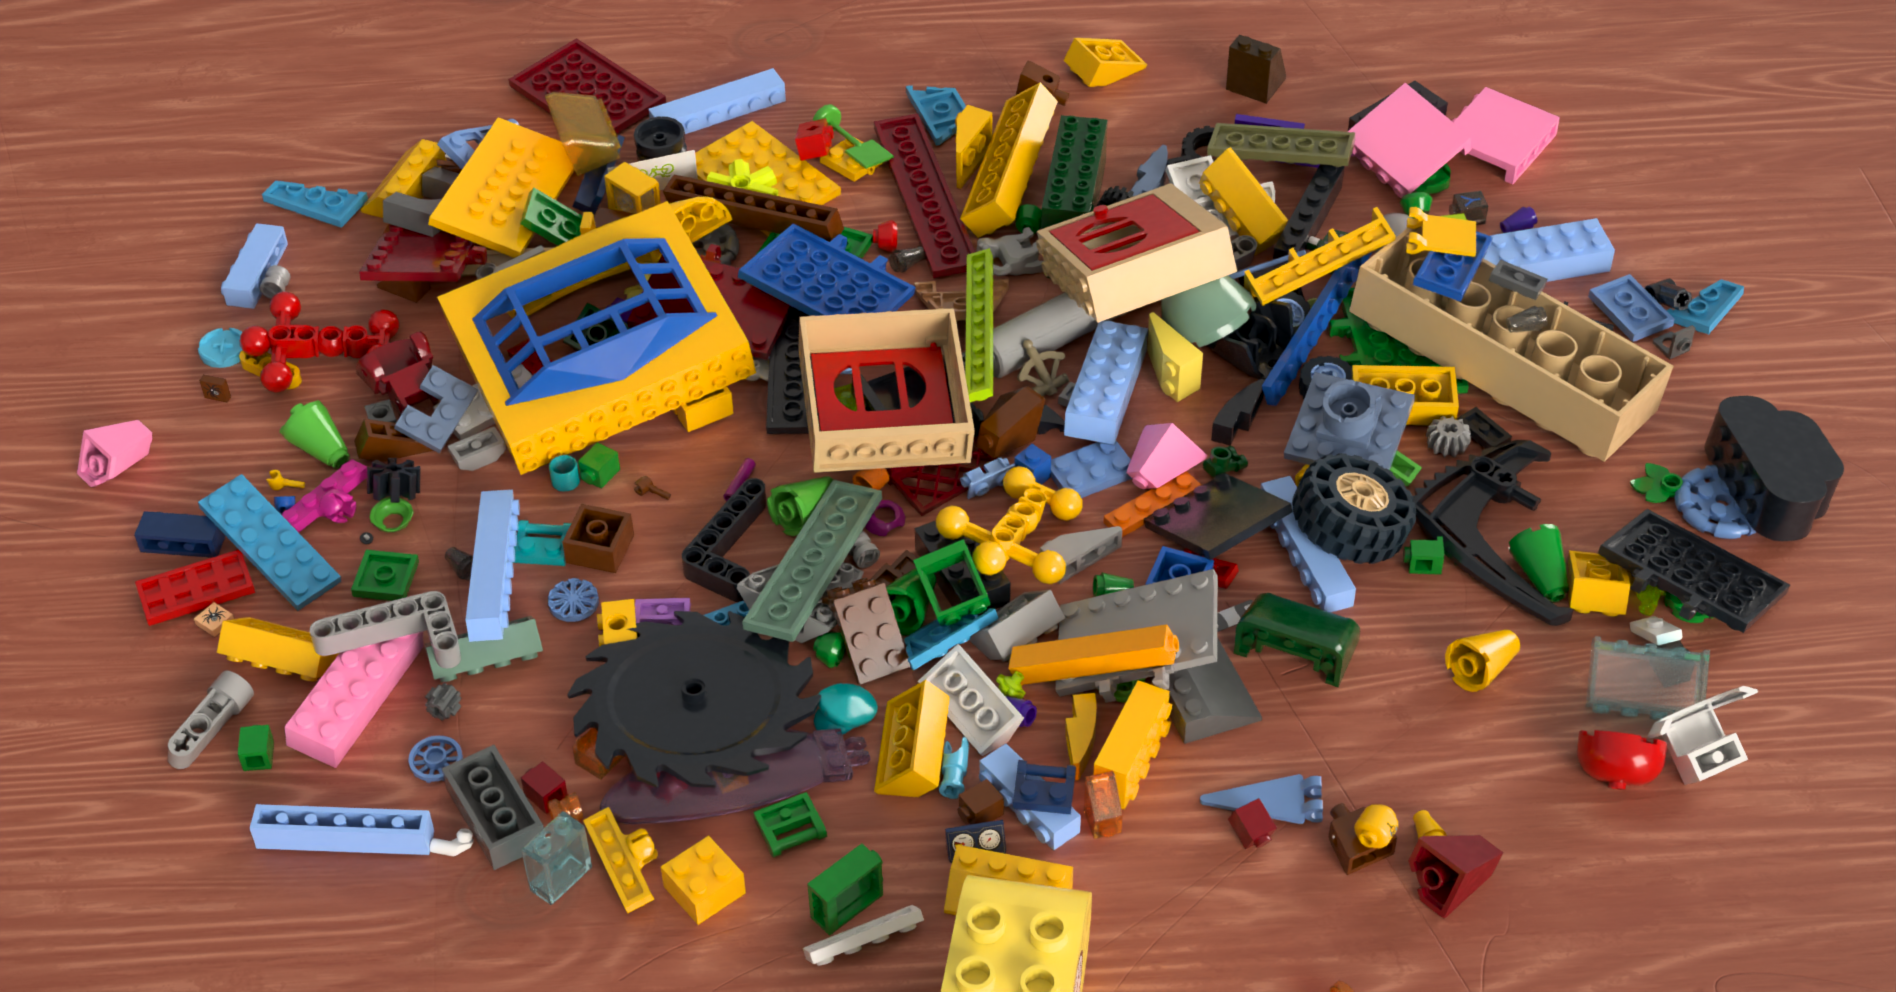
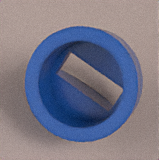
[274,496,296,514]

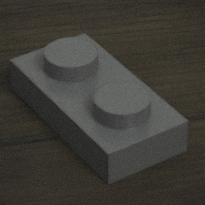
[1489,260,1547,300]

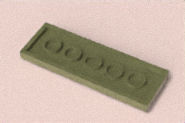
[1207,123,1355,167]

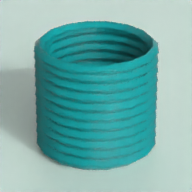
[549,455,580,492]

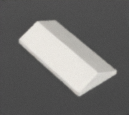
[918,644,1024,756]

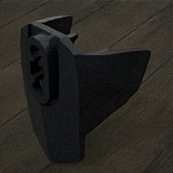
[1206,300,1294,380]

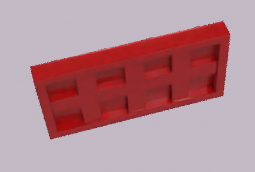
[135,549,256,626]

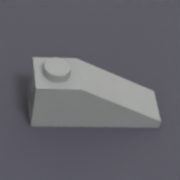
[1040,526,1122,584]

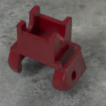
[356,331,439,416]

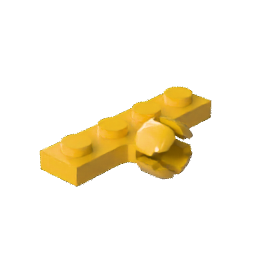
[583,807,658,913]

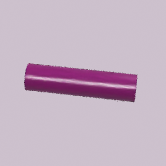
[723,458,756,501]

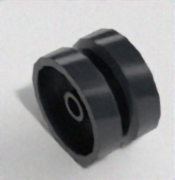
[633,116,687,162]

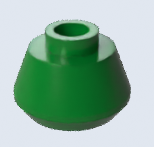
[1400,192,1433,219]
[1014,204,1042,234]
[813,632,846,668]

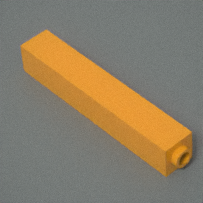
[1008,624,1179,685]

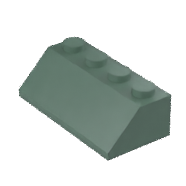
[424,616,543,683]

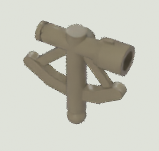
[1017,339,1069,397]

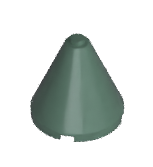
[1161,275,1256,347]

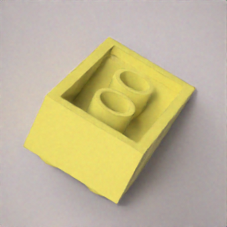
[1147,312,1203,402]

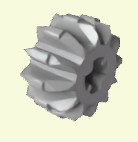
[1426,415,1471,458]

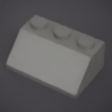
[969,589,1065,662]

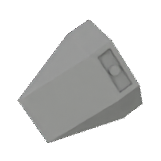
[737,562,864,643]

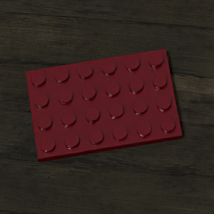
[508,38,666,144]

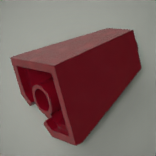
[1408,835,1503,919]

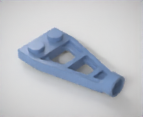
[437,119,520,169]

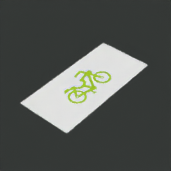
[607,150,698,190]

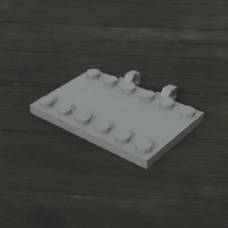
[1056,569,1218,703]

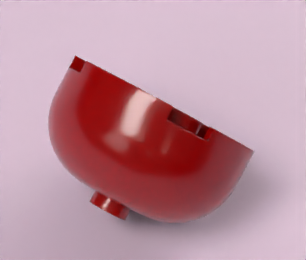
[1577,730,1667,790]

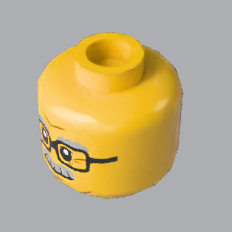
[1354,804,1399,848]

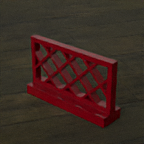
[885,436,998,516]

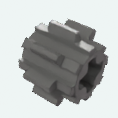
[425,683,461,720]

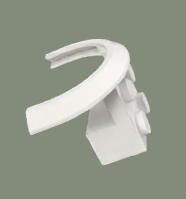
[1648,686,1758,785]

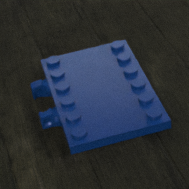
[738,224,916,316]

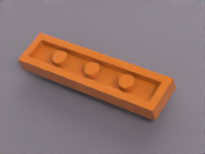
[1103,471,1201,537]

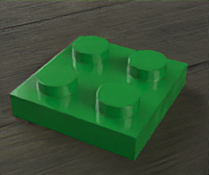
[351,550,419,601]

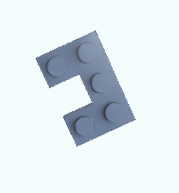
[394,365,478,454]

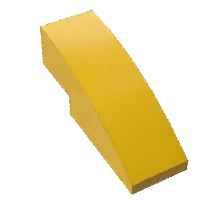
[1065,693,1097,780]

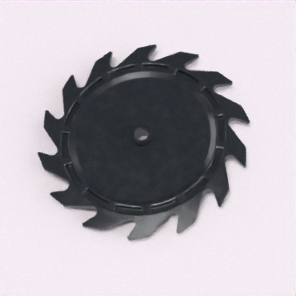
[567,611,821,788]

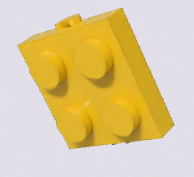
[820,137,885,182]

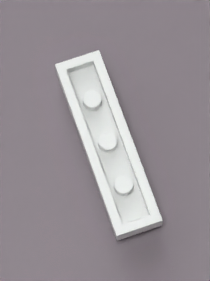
[803,905,924,966]

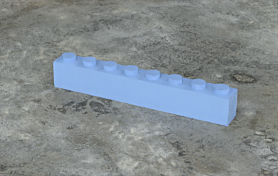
[465,489,520,642]

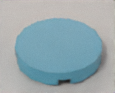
[198,328,242,368]

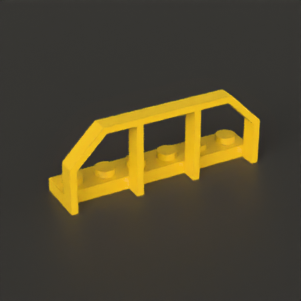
[1244,207,1396,306]

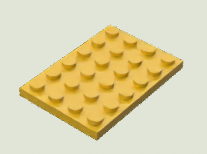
[695,121,841,236]

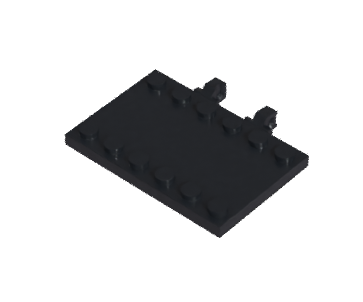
[1597,509,1790,633]

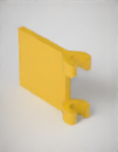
[1406,207,1476,257]

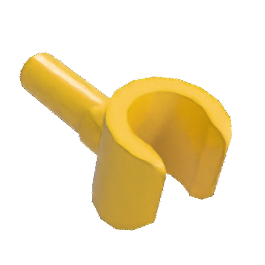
[266,470,305,491]

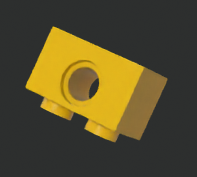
[597,599,638,647]

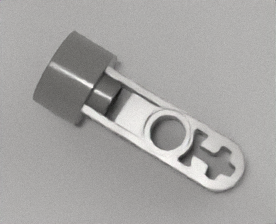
[168,671,254,769]

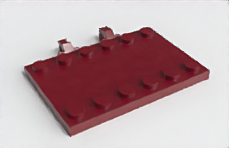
[359,224,487,282]
[627,244,793,360]

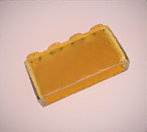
[545,92,621,176]

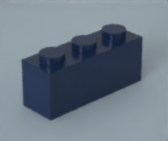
[134,511,226,558]

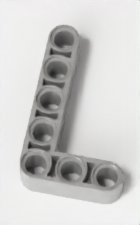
[310,591,461,669]

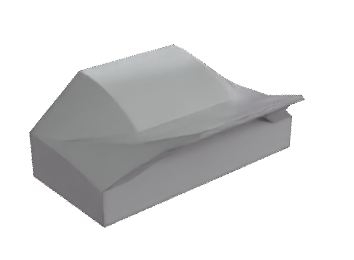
[447,427,506,471]

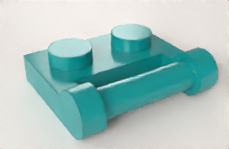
[513,520,571,566]

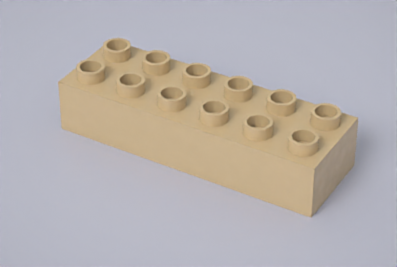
[1349,226,1673,462]

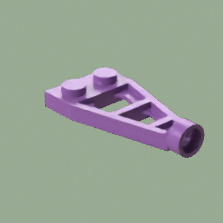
[635,598,691,638]

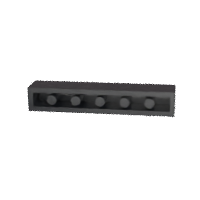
[1273,164,1345,259]

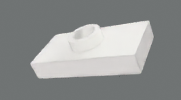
[1630,616,1682,645]

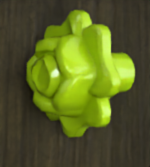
[996,671,1026,699]

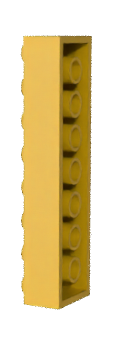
[960,82,1057,238]

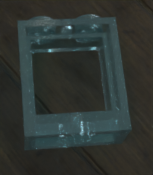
[521,811,592,905]

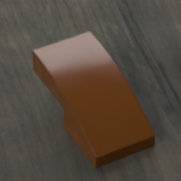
[871,550,917,586]

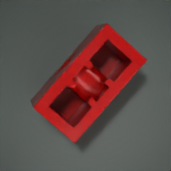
[795,118,834,161]

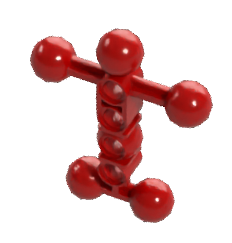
[239,291,400,393]

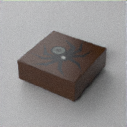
[199,374,231,403]

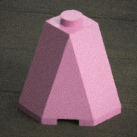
[77,420,152,487]
[1126,423,1208,489]

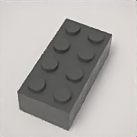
[442,745,547,870]

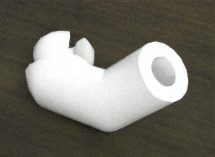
[430,828,474,856]

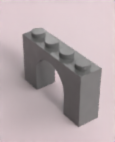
[383,167,459,237]

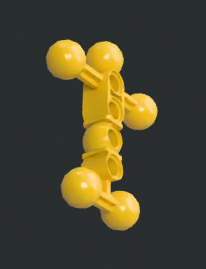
[936,466,1083,585]

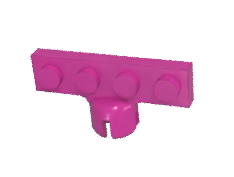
[282,459,367,533]

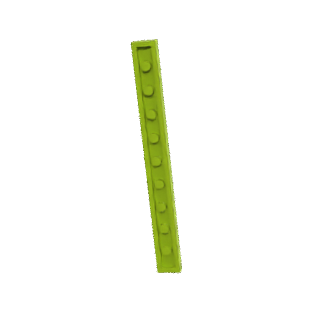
[965,248,993,402]

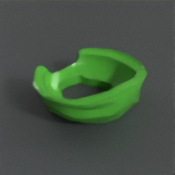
[369,497,414,532]

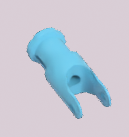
[939,737,969,799]

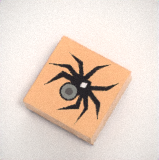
[194,602,234,637]

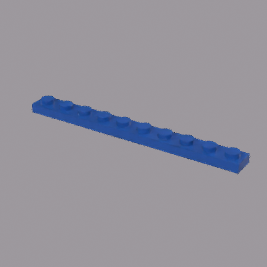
[1262,252,1373,406]

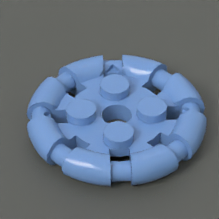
[1675,465,1756,539]

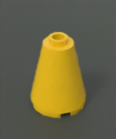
[1445,629,1520,692]

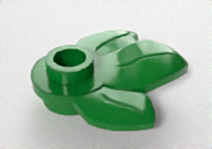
[1630,463,1683,503]

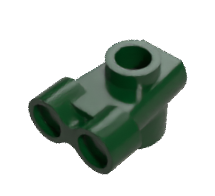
[1203,446,1248,477]

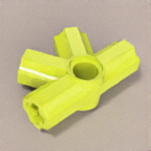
[707,159,779,196]

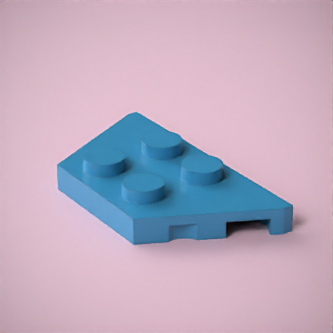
[906,85,966,146]
[904,608,999,670]

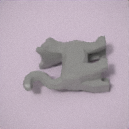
[977,227,1044,276]

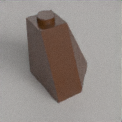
[975,386,1046,458]

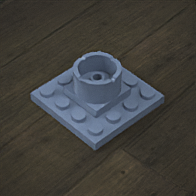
[1284,372,1415,470]

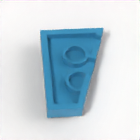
[1666,279,1744,335]

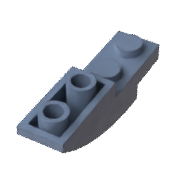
[1128,144,1168,196]

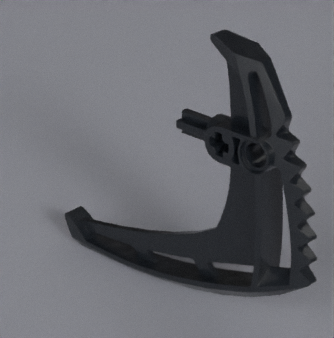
[1413,440,1573,626]

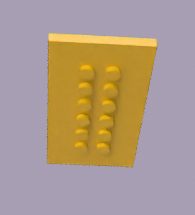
[428,117,584,258]

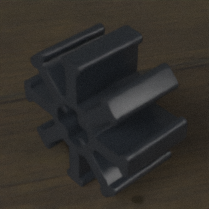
[367,458,421,503]

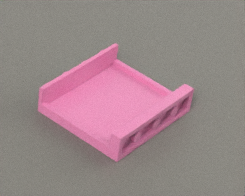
[1348,83,1472,198]
[1452,87,1560,185]

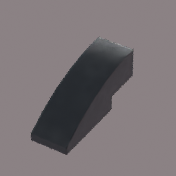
[1211,379,1265,446]

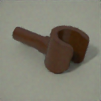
[634,476,671,500]

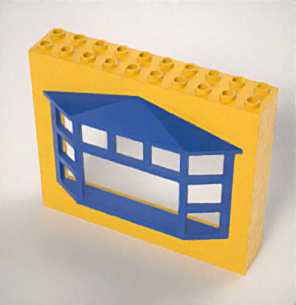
[437,201,756,475]

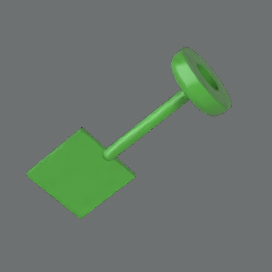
[813,104,894,169]

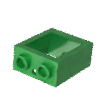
[913,539,991,626]
[807,843,883,936]

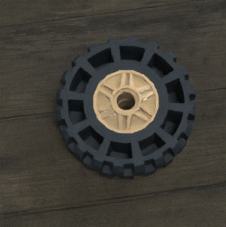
[1292,453,1416,564]

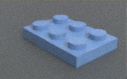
[1588,274,1675,342]
[1051,441,1132,498]

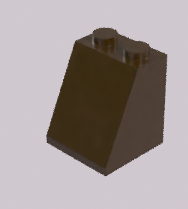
[1226,34,1286,104]

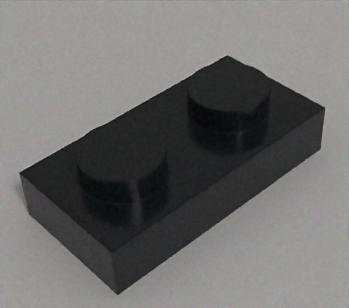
[1457,407,1512,449]

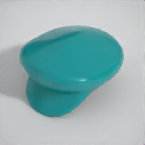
[814,683,878,738]

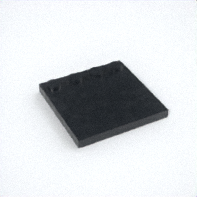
[1144,473,1293,560]

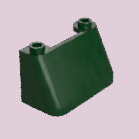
[1233,593,1361,687]

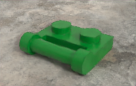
[753,792,827,857]

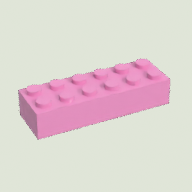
[285,631,423,768]

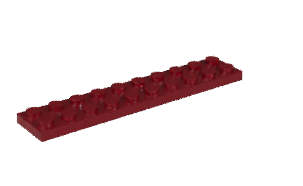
[874,113,975,279]

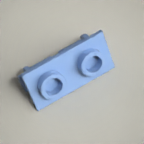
[960,457,1015,499]

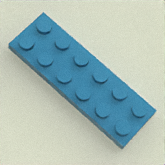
[198,474,341,611]

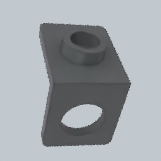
[1653,325,1695,359]

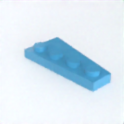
[262,180,368,228]

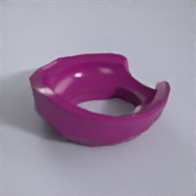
[865,500,906,536]

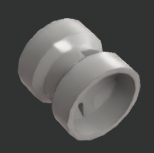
[260,265,291,299]
[849,531,880,569]

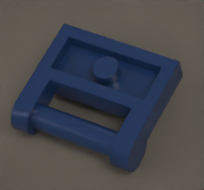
[1013,760,1076,814]

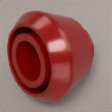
[873,220,898,253]

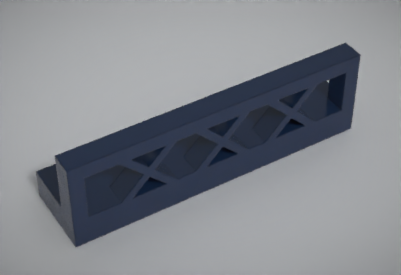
[572,135,625,215]

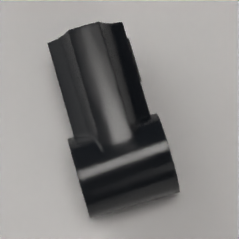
[1645,278,1692,311]

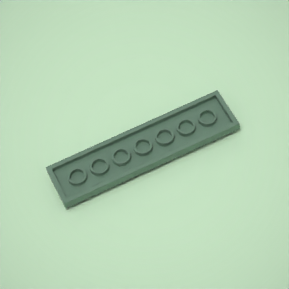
[742,480,882,642]

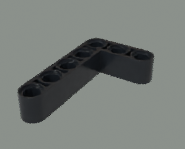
[682,478,767,602]

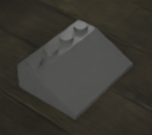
[1149,637,1262,744]

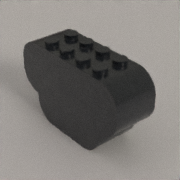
[1704,396,1844,541]

